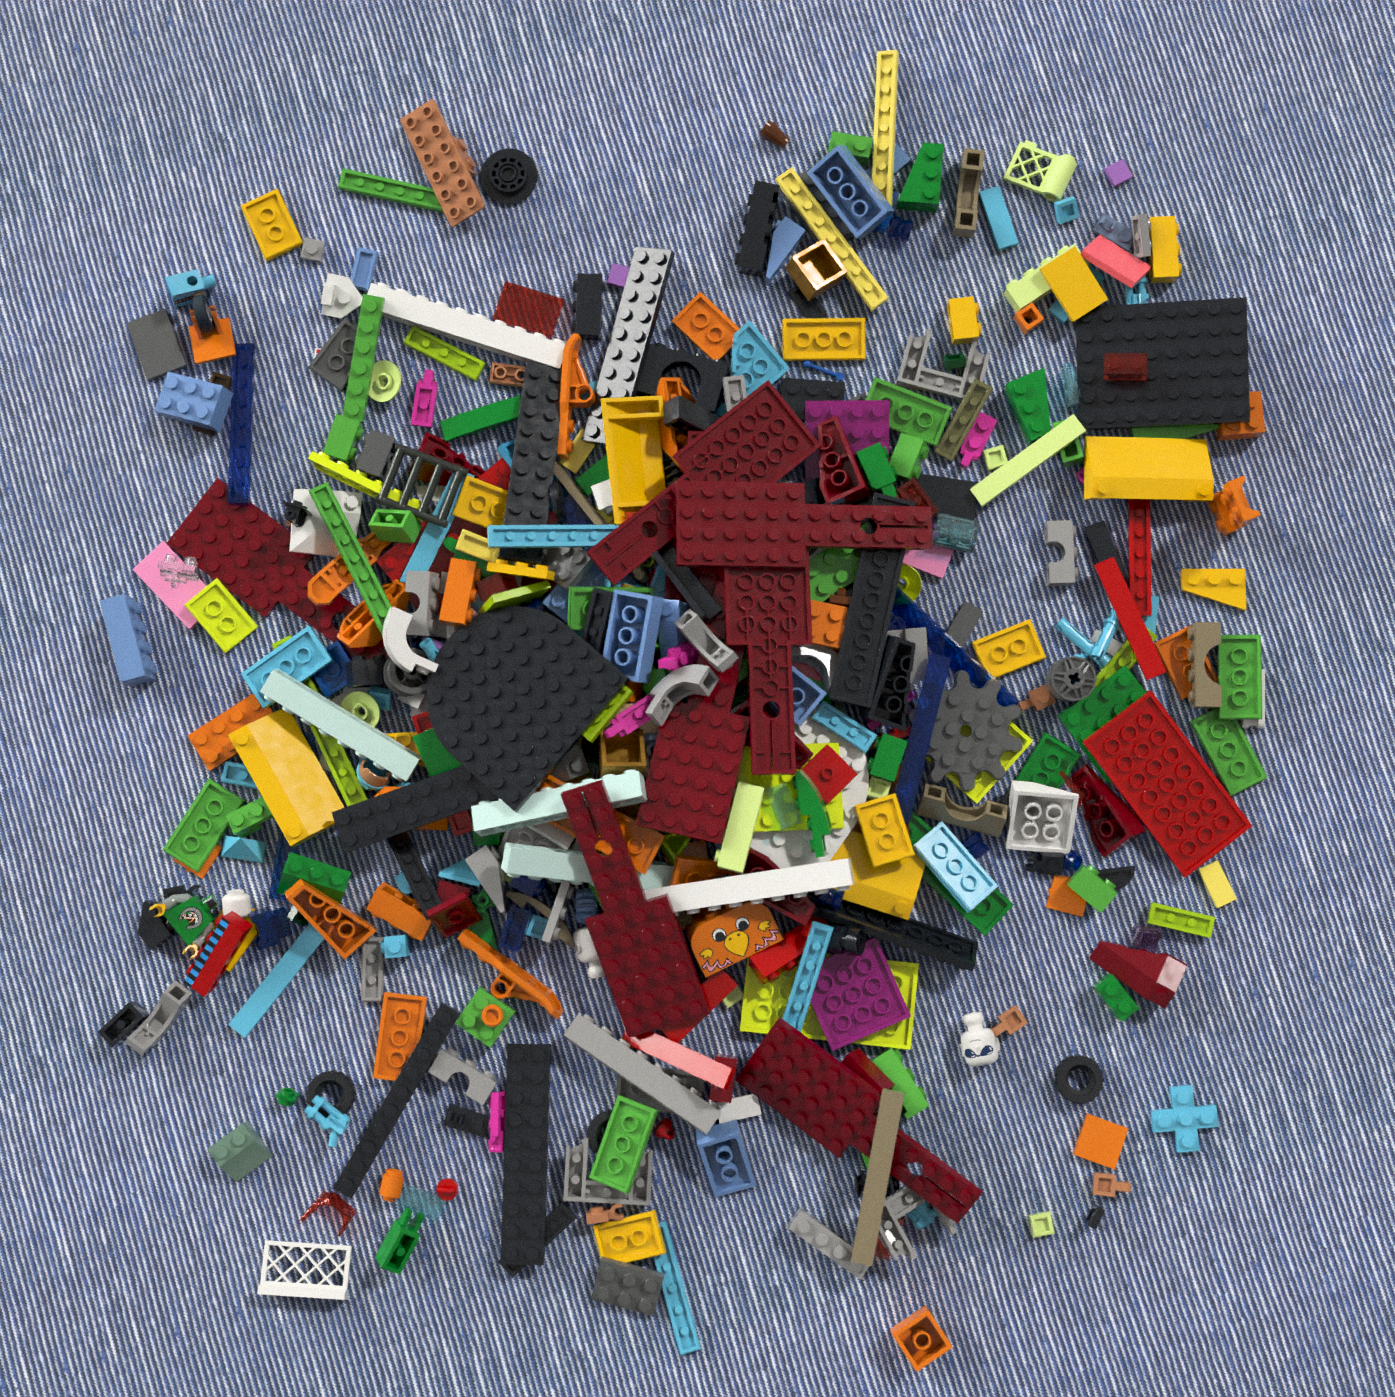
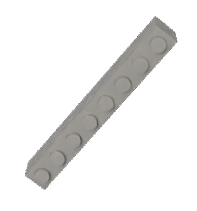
[564,1014,721,1135]

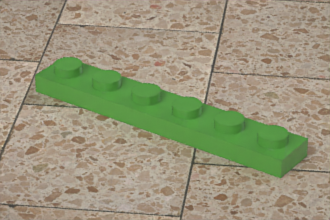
[343,294,385,422]

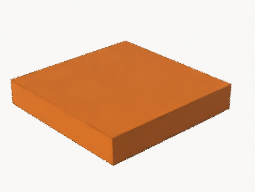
[1073,1113,1129,1170]

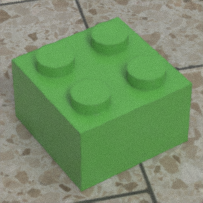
[455,987,517,1048]

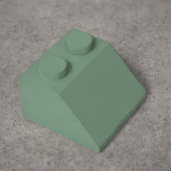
[207,1121,273,1182]

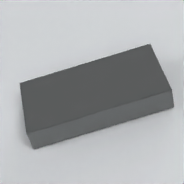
[944,601,983,648]

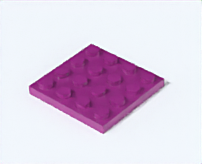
[805,400,889,482]
[810,937,911,1051]

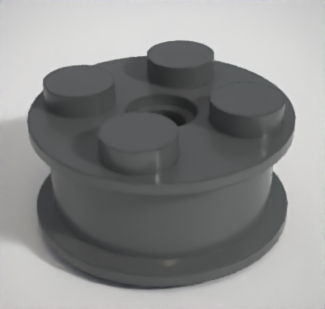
[383,648,430,697]

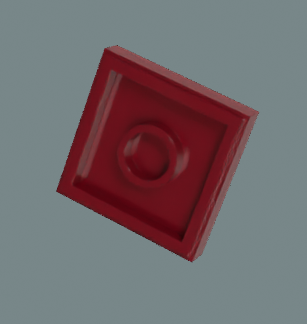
[426,892,483,939]

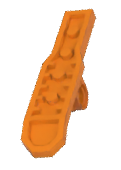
[557,334,596,460]
[307,531,394,606]
[457,928,564,1019]

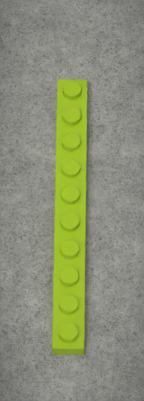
[272,635,368,806]

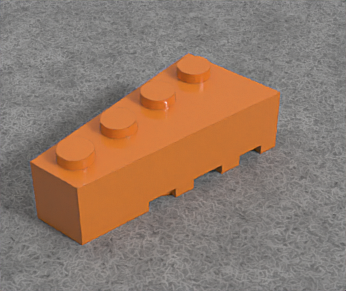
[284,879,377,960]

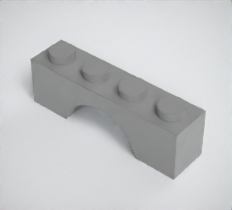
[788,1207,870,1280]

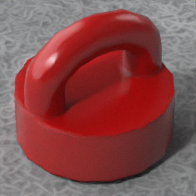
[653,1117,675,1140]
[436,1178,459,1201]

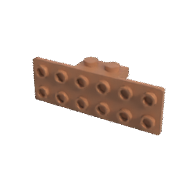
[400,99,486,227]

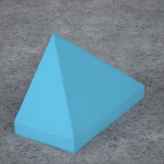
[221,835,267,863]
[438,857,482,887]

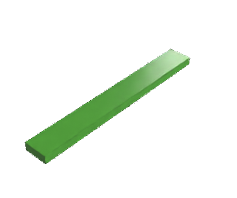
[308,482,392,637]

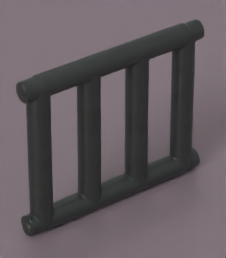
[374,443,469,528]

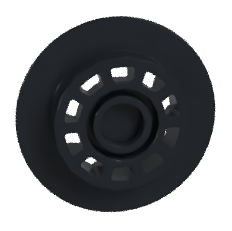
[480,149,538,204]

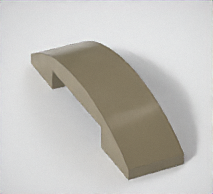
[506,891,575,948]

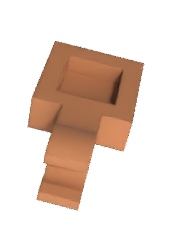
[1016,684,1056,712]
[990,1005,1028,1037]
[1092,1172,1131,1197]
[586,1204,624,1224]

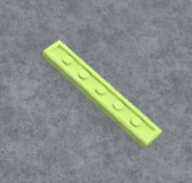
[970,414,1086,507]

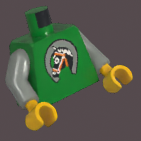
[149,893,219,960]

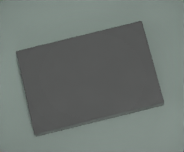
[126,309,188,381]
[308,318,379,392]

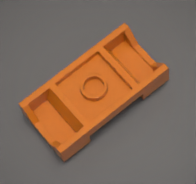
[1207,476,1261,537]

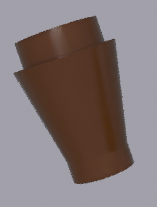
[759,120,790,149]

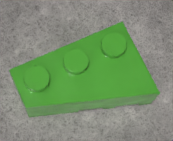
[870,1047,929,1120]

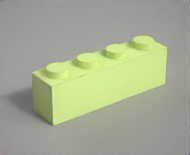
[1003,244,1089,313]
[714,781,765,874]

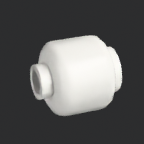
[222,889,251,918]

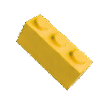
[1148,216,1182,284]

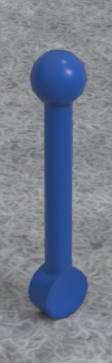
[803,360,844,381]

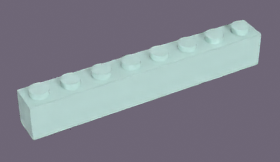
[260,668,422,781]
[471,770,647,836]
[501,843,673,889]

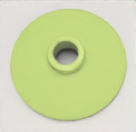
[369,360,401,402]
[340,691,380,728]

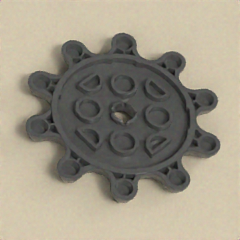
[906,670,1023,792]

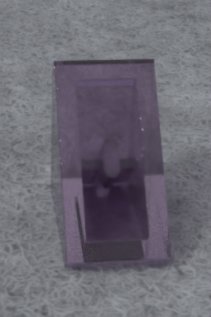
[1132,926,1161,953]

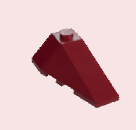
[818,415,872,505]
[408,432,485,486]
[1071,764,1146,858]
[734,847,816,926]
[1089,941,1187,1009]

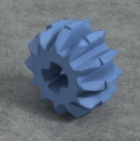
[576,888,597,924]

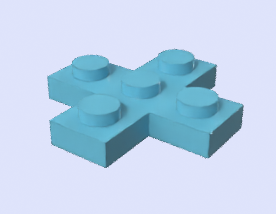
[1150,1085,1219,1153]

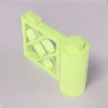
[1003,140,1077,202]

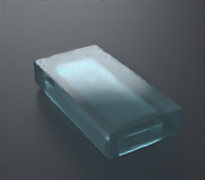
[765,782,802,831]

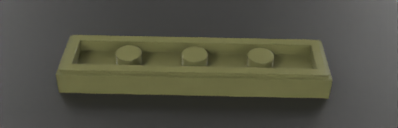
[934,378,993,462]

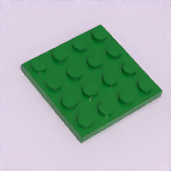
[1057,665,1146,784]

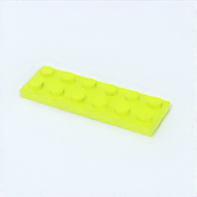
[308,451,424,522]

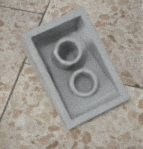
[465,845,509,913]

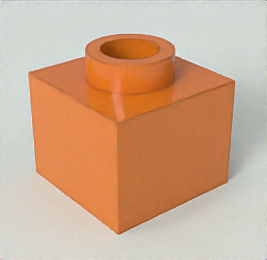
[1013,302,1044,335]

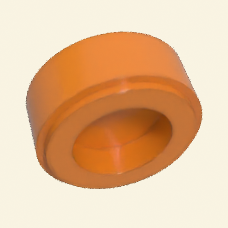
[481,1004,504,1027]

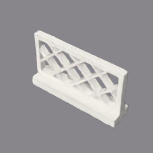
[257,1240,352,1300]

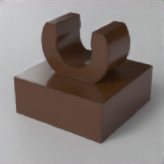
[829,587,850,610]

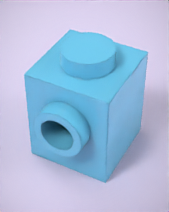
[381,935,410,958]

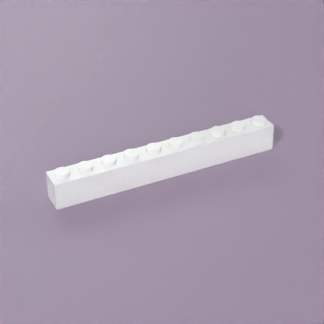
[367,282,566,369]
[644,858,855,916]

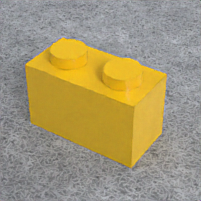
[947,296,982,345]

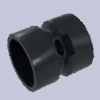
[828,925,866,956]

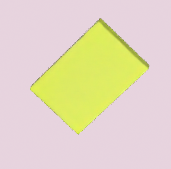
[184,578,259,653]

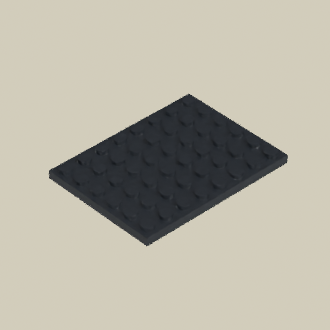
[1076,297,1250,431]

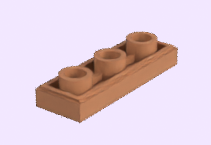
[489,362,525,388]

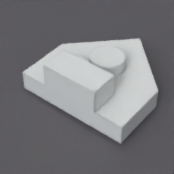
[321,273,363,319]

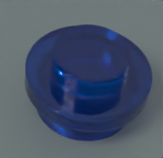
[1063,850,1082,871]

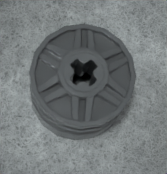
[1045,656,1097,702]

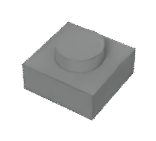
[300,237,326,263]

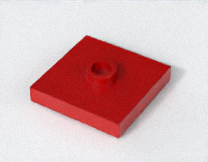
[801,744,858,805]

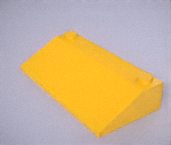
[601,396,666,525]
[1084,436,1214,502]
[228,709,345,848]
[825,830,925,920]

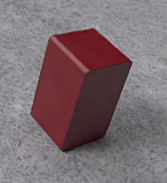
[436,880,473,901]

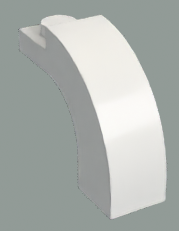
[382,607,439,675]

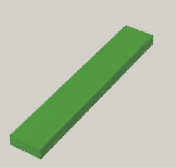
[338,168,445,214]

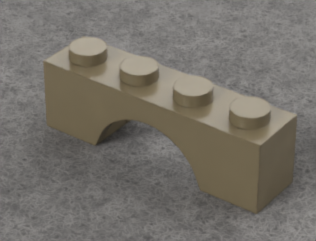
[952,148,985,238]
[1187,622,1222,709]
[917,783,1008,837]

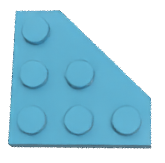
[730,320,790,396]

